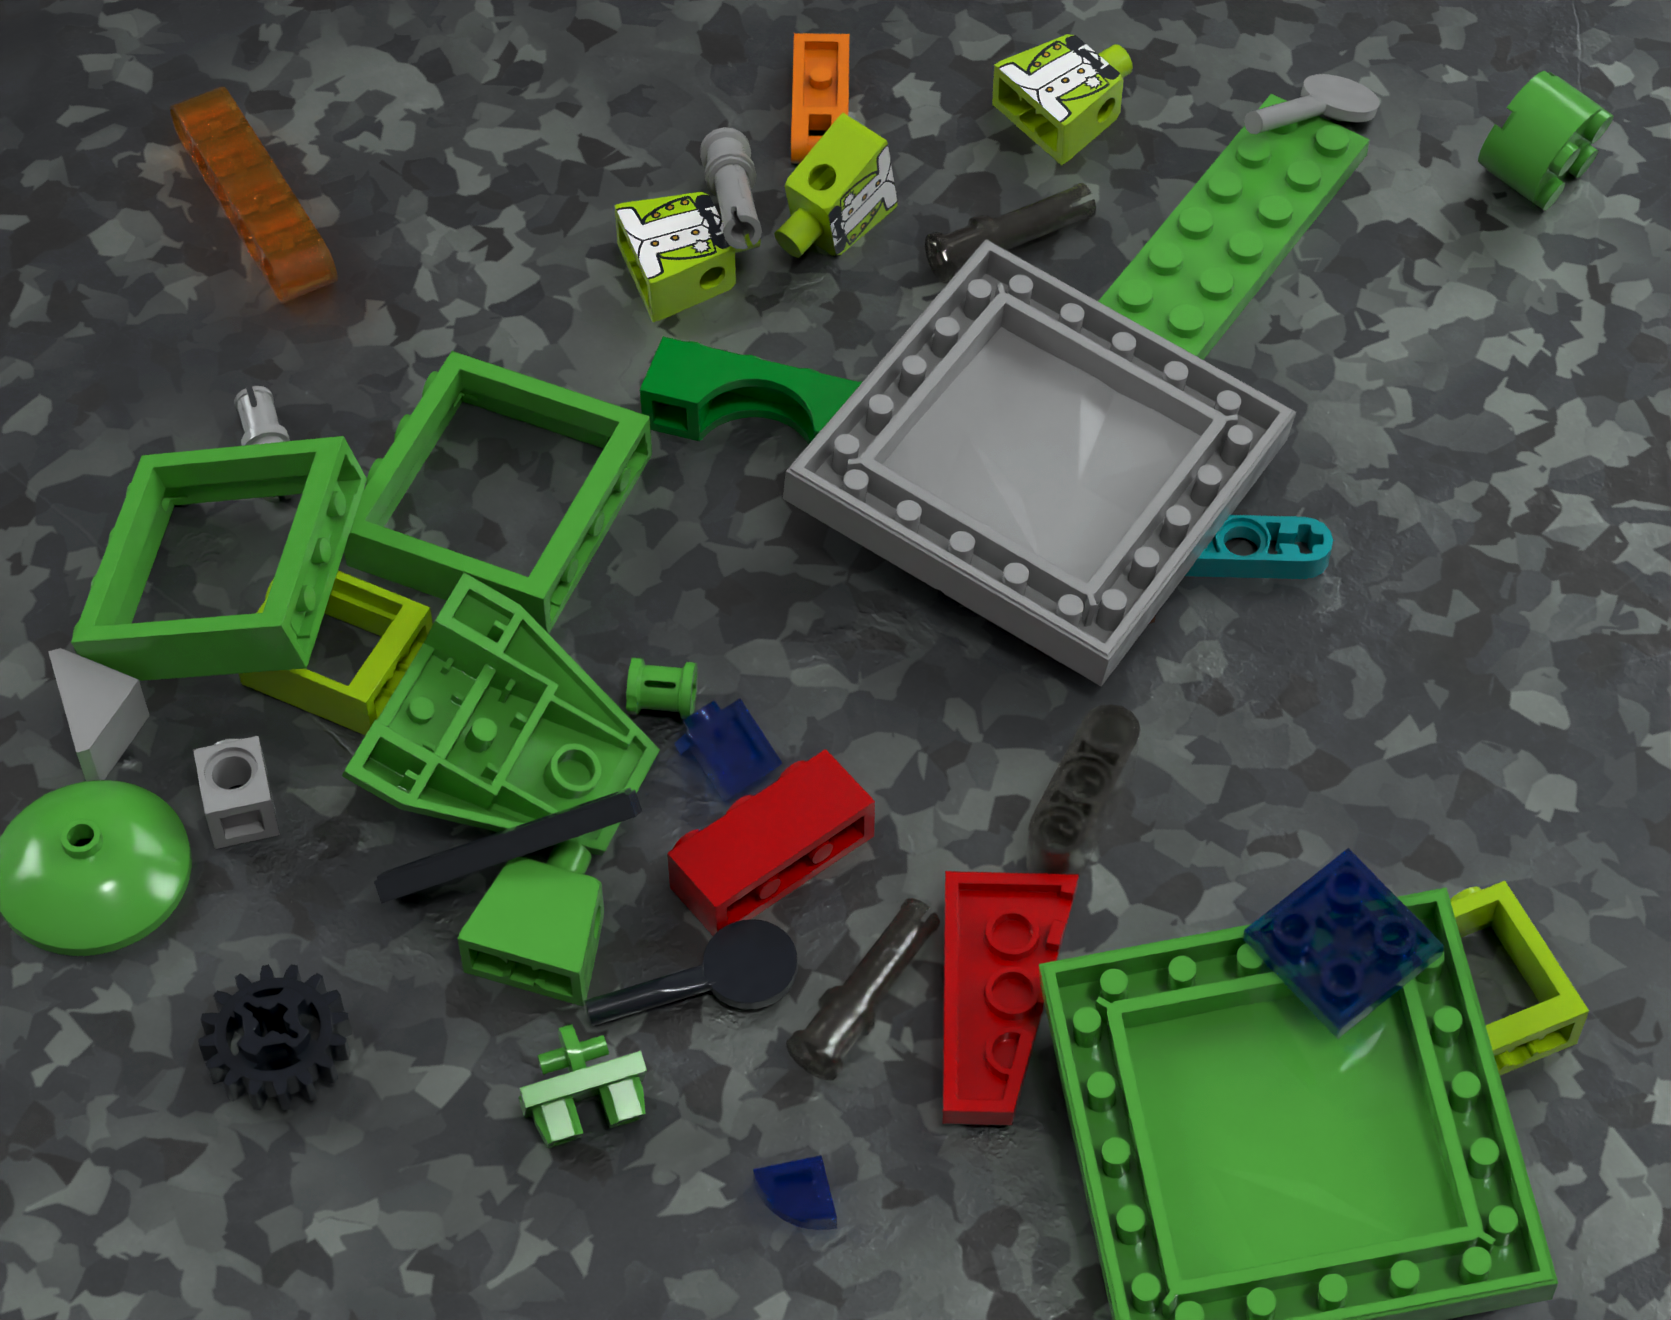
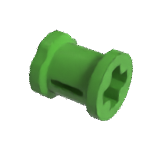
[626,657,698,719]

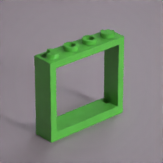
[344,351,652,634]
[71,436,367,681]

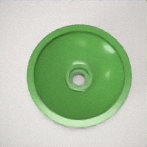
[0,780,192,956]

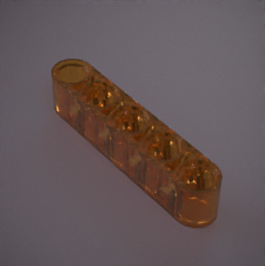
[169,86,338,304]

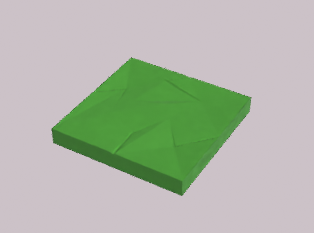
[1039,887,1558,1320]

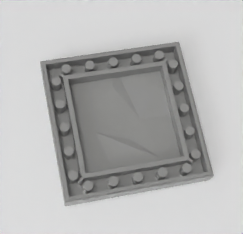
[783,239,1296,687]

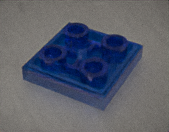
[1243,848,1444,1039]

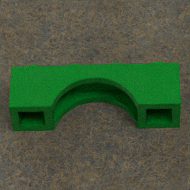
[640,336,863,445]

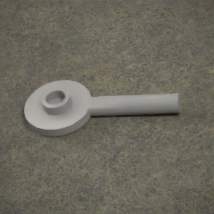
[1244,74,1380,134]

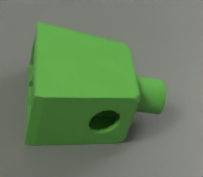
[457,840,604,1007]

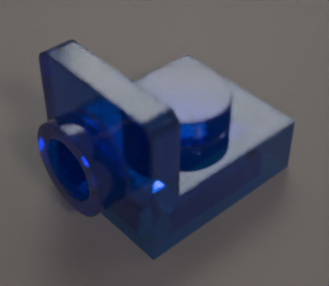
[674,698,783,802]

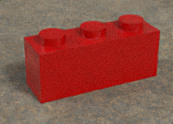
[667,749,875,936]

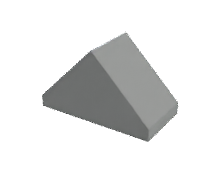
[48,648,150,781]

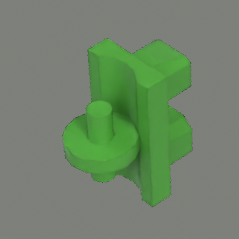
[518,1024,647,1148]

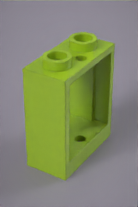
[239,570,433,736]
[1450,881,1589,1075]

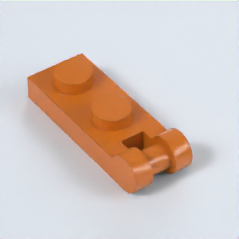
[791,33,850,164]

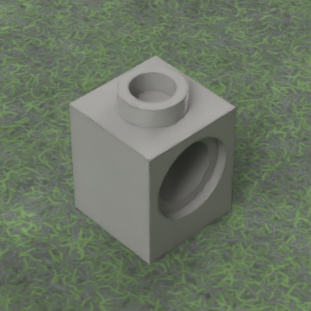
[193,736,280,849]

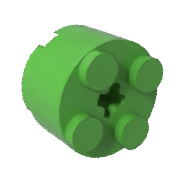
[1478,71,1614,211]

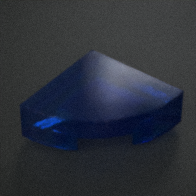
[753,1155,837,1230]

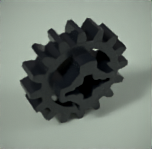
[198,964,352,1110]

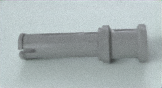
[700,127,762,249]

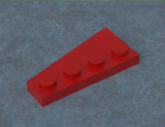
[943,871,1079,1125]

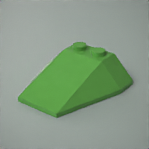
[342,573,660,856]

